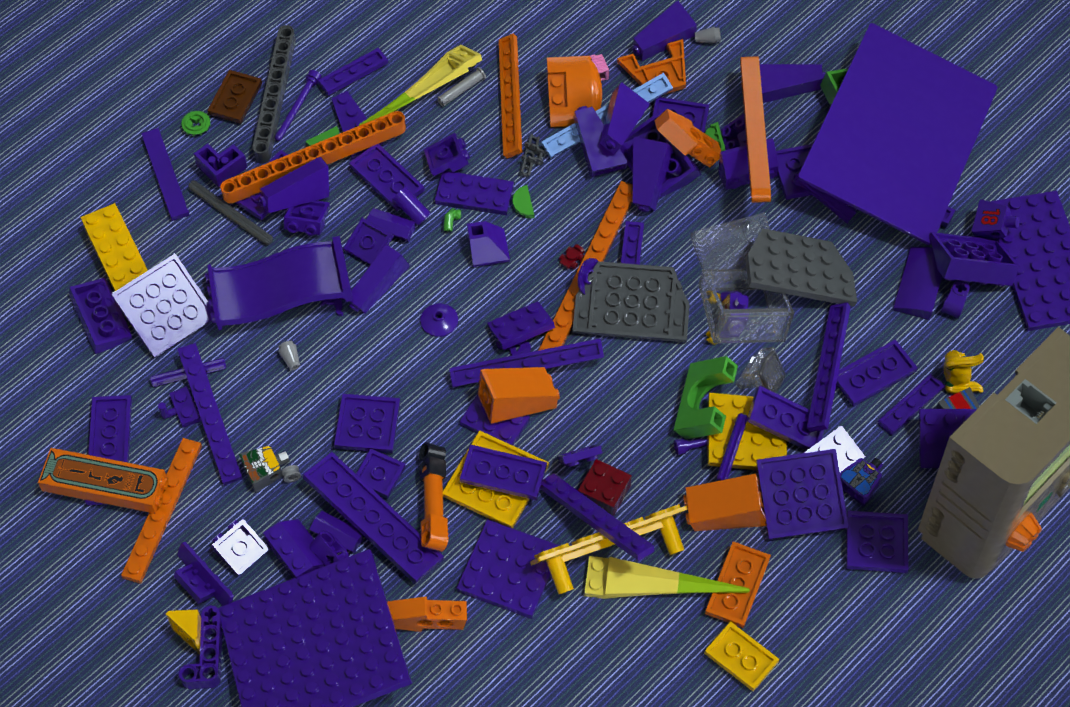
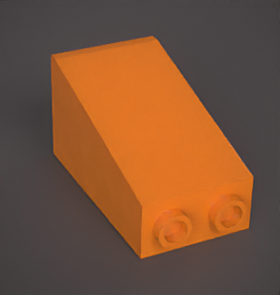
[478,367,560,424]
[684,473,766,531]

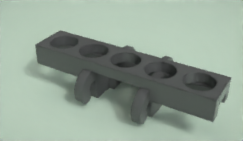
[519,134,546,178]

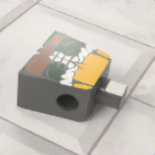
[239,446,290,493]

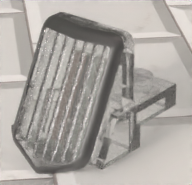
[736,347,786,393]

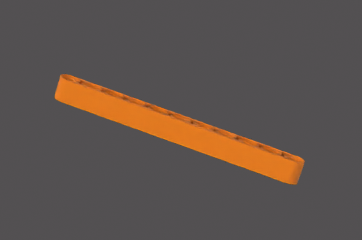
[740,56,771,203]
[220,111,406,203]

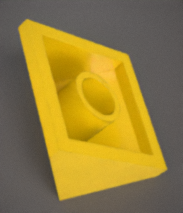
[166,610,201,655]

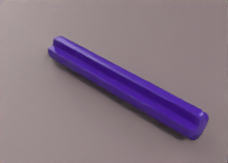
[150,358,226,387]
[716,413,748,481]

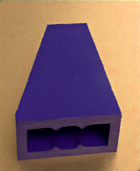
[632,1,697,61]
[759,64,826,103]
[600,82,650,154]
[573,106,627,177]
[633,136,673,212]
[259,157,329,213]
[349,244,410,313]

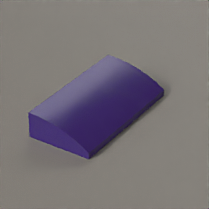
[893,247,942,320]
[69,278,132,354]

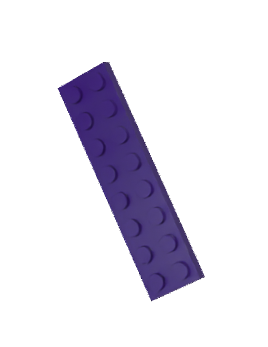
[303,452,444,584]

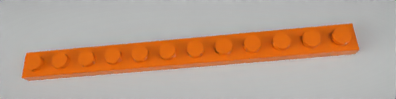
[538,181,633,351]

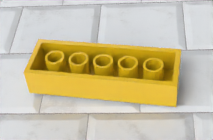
[81,203,148,292]

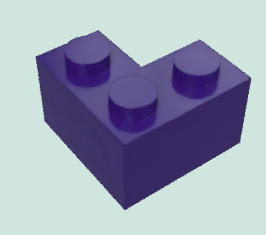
[193,143,248,188]

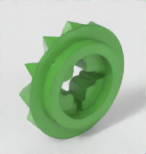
[182,111,211,136]

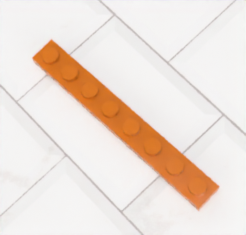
[499,33,522,159]
[121,438,202,584]

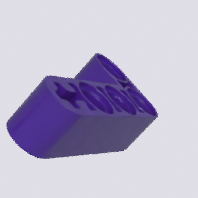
[178,605,222,689]

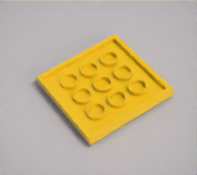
[707,393,787,470]
[443,430,549,528]

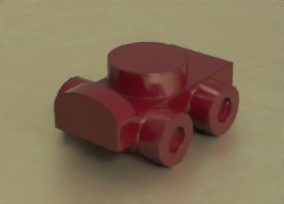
[559,244,584,270]

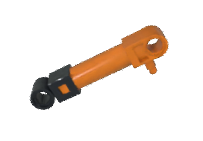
[419,442,449,552]

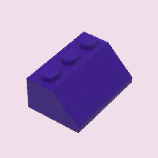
[718,138,779,190]
[263,519,332,578]

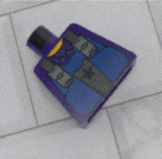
[840,458,883,507]

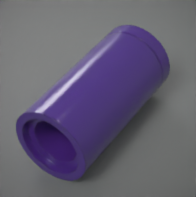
[392,187,431,226]

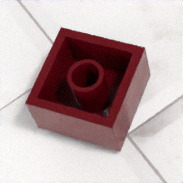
[578,459,632,516]

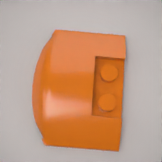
[547,56,602,128]

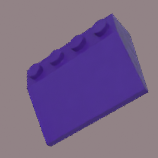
[619,112,702,198]
[930,232,1020,287]

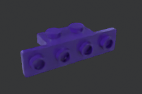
[174,541,234,606]

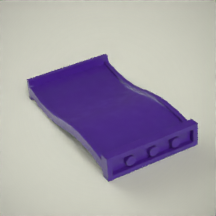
[205,236,353,330]

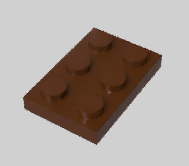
[207,70,262,124]

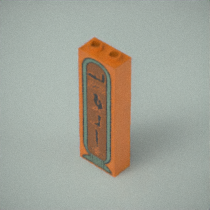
[38,448,169,514]

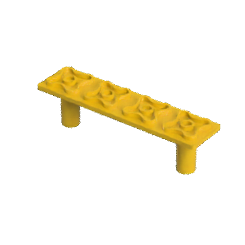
[530,504,688,595]

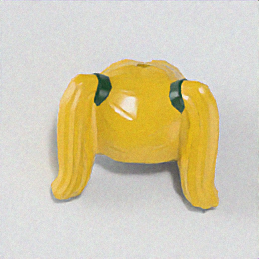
[944,350,984,395]

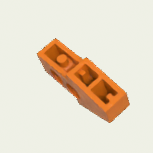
[655,109,721,168]
[387,597,467,632]

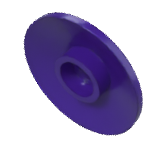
[578,258,598,295]
[420,303,458,337]

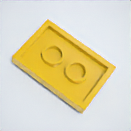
[704,621,779,692]

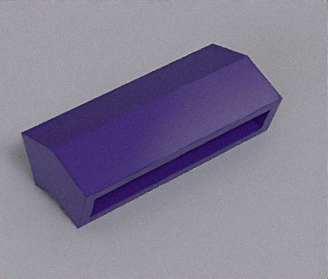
[367,208,416,242]
[309,511,364,553]

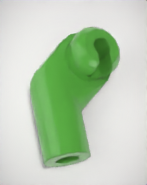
[443,208,461,232]

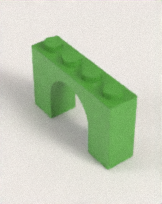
[674,356,738,440]

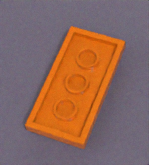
[705,542,771,628]

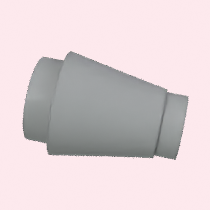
[695,26,721,44]
[278,341,301,370]

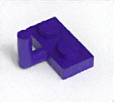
[158,387,201,428]

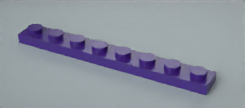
[807,302,851,432]
[449,338,604,387]
[177,343,242,486]
[540,473,654,561]

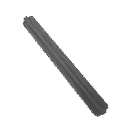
[188,180,273,245]

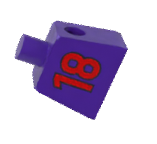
[971,199,1019,239]

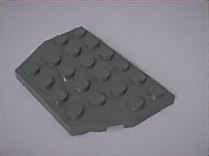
[745,228,857,307]
[573,261,690,343]

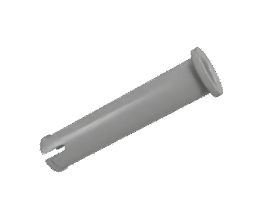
[437,67,486,107]

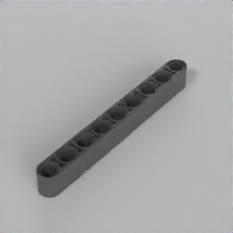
[253,25,296,164]

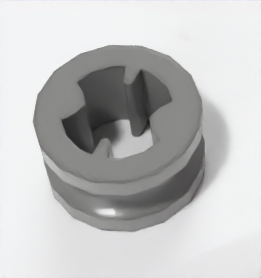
[282,465,301,483]

